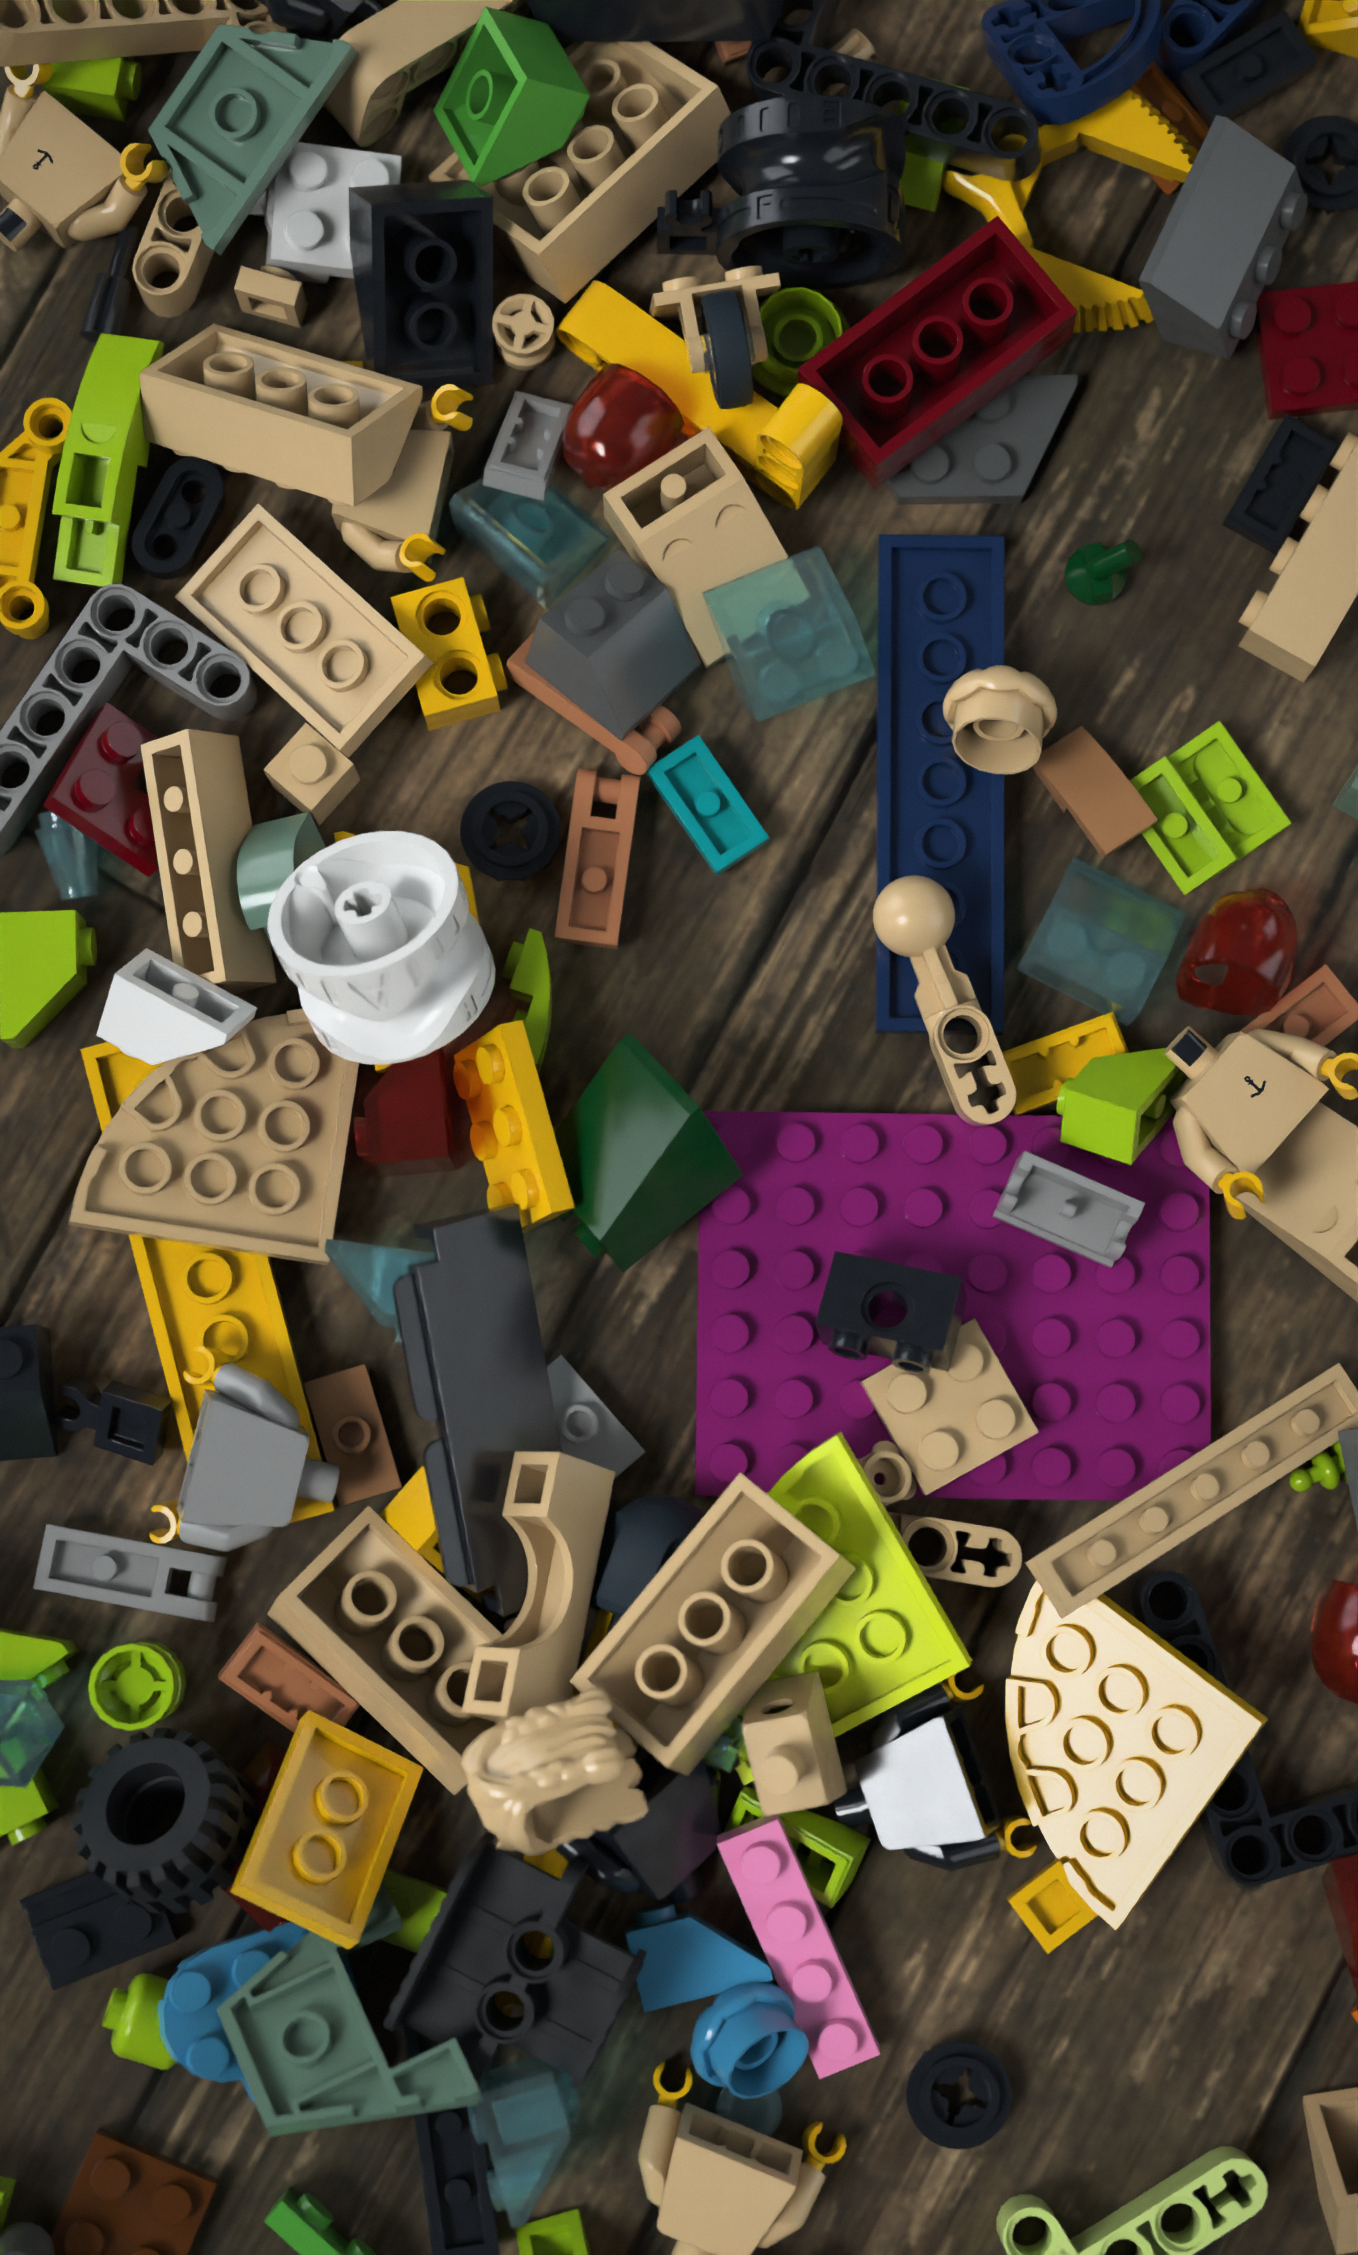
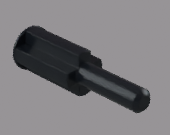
[80,221,140,345]

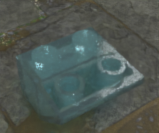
[468,2057,583,2229]

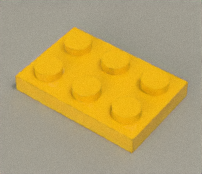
[453,1020,575,1233]
[231,1710,424,1950]

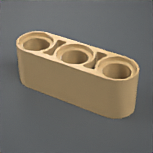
[132,169,214,318]

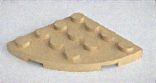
[68,1009,359,1266]

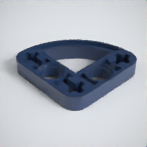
[981,0,1162,125]

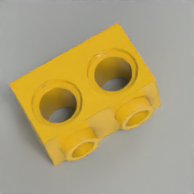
[390,577,508,731]

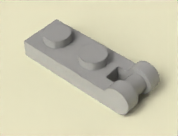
[33,1524,227,1622]

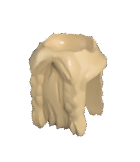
[461,1689,649,1856]

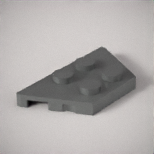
[885,375,1078,505]

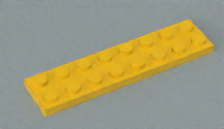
[80,1042,337,1528]

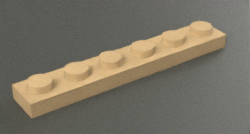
[1025,1363,1358,1619]

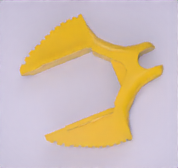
[942,89,1199,333]

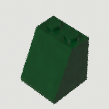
[554,1033,743,1273]

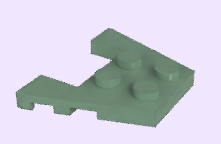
[216,1879,483,2136]

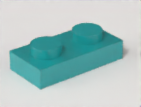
[646,735,769,877]

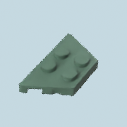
[148,24,358,256]

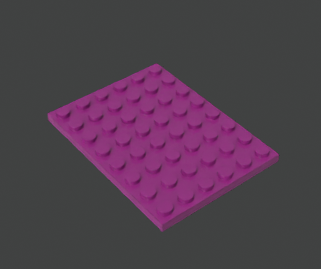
[695,1111,1211,1501]

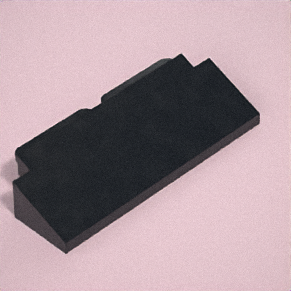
[392,1204,562,1617]

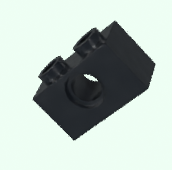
[815,1251,967,1374]

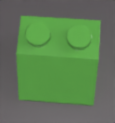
[433,6,590,186]

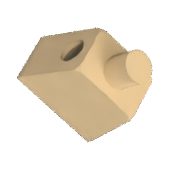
[742,1671,847,1816]

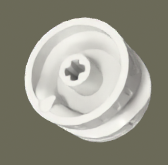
[267,831,496,1065]

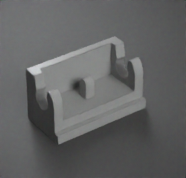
[992,1151,1145,1268]

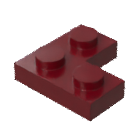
[43,702,159,877]

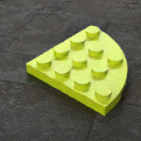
[722,1431,972,1785]

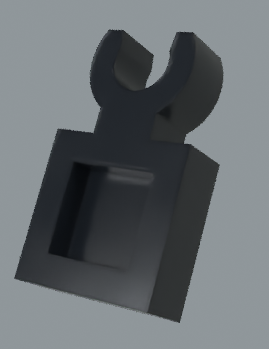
[657,190,720,255]
[54,1376,172,1466]

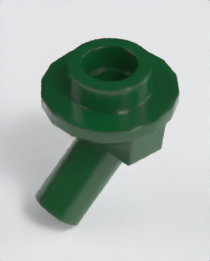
[1064,539,1142,606]

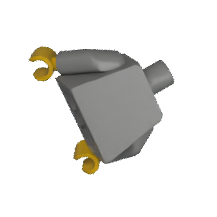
[149,1346,339,1552]

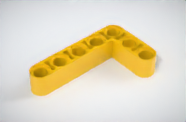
[555,281,843,510]

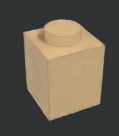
[263,723,360,826]

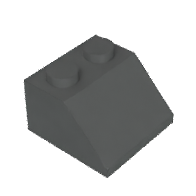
[525,549,701,741]

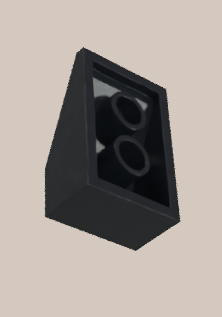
[349,180,493,390]

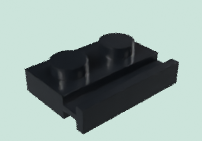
[20,1871,179,1991]

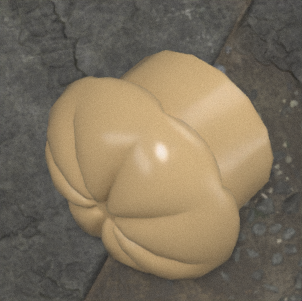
[942,665,1057,774]

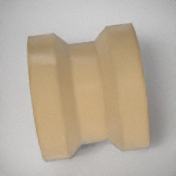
[492,294,556,370]

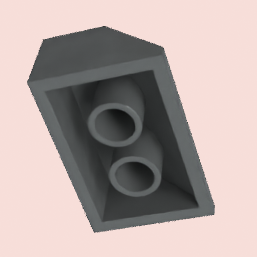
[1138,115,1307,360]

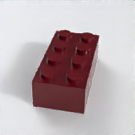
[797,216,1078,489]

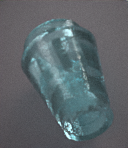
[34,811,99,901]

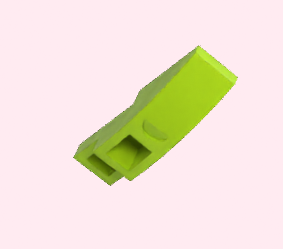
[52,333,164,587]

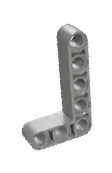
[0,584,257,858]

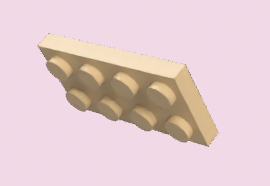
[175,504,434,758]

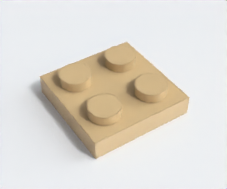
[860,1319,1039,1496]

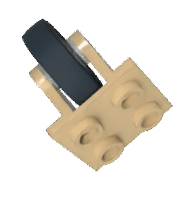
[649,266,780,409]

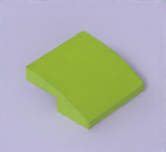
[1130,720,1293,896]

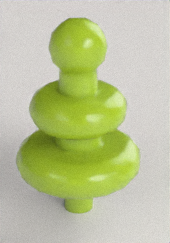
[1289,1441,1348,1492]

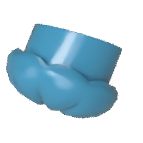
[690,1982,809,2099]

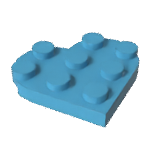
[158,1920,362,2105]

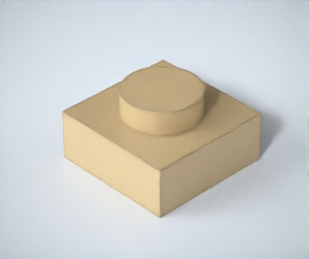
[234,266,308,328]

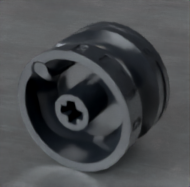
[716,95,906,290]

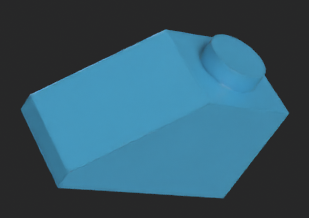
[625,1903,773,2012]

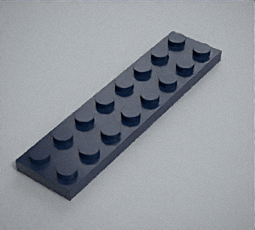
[875,534,1004,1035]

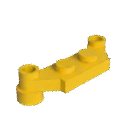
[0,398,72,639]

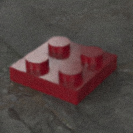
[1254,281,1358,420]

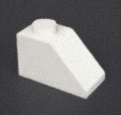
[96,948,257,1066]

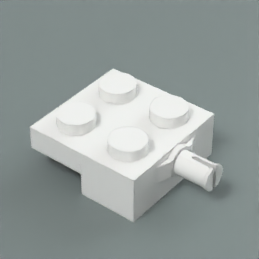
[249,142,401,284]

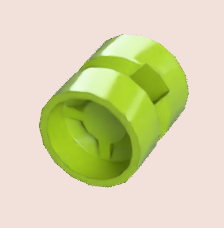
[88,1640,187,1731]

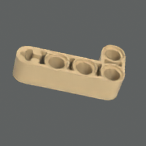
[323,0,533,147]

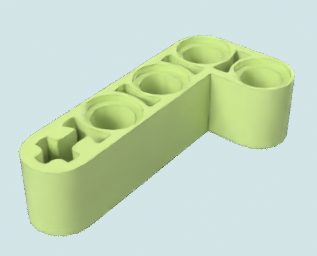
[996,2146,1267,2255]

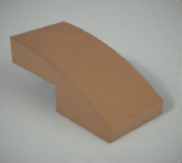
[1032,726,1158,859]

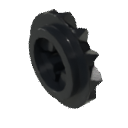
[1282,115,1358,215]
[460,781,561,882]
[906,2040,1012,2150]

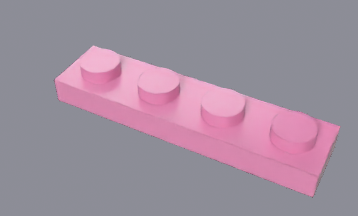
[717,1814,880,2079]

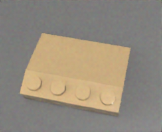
[428,42,731,304]

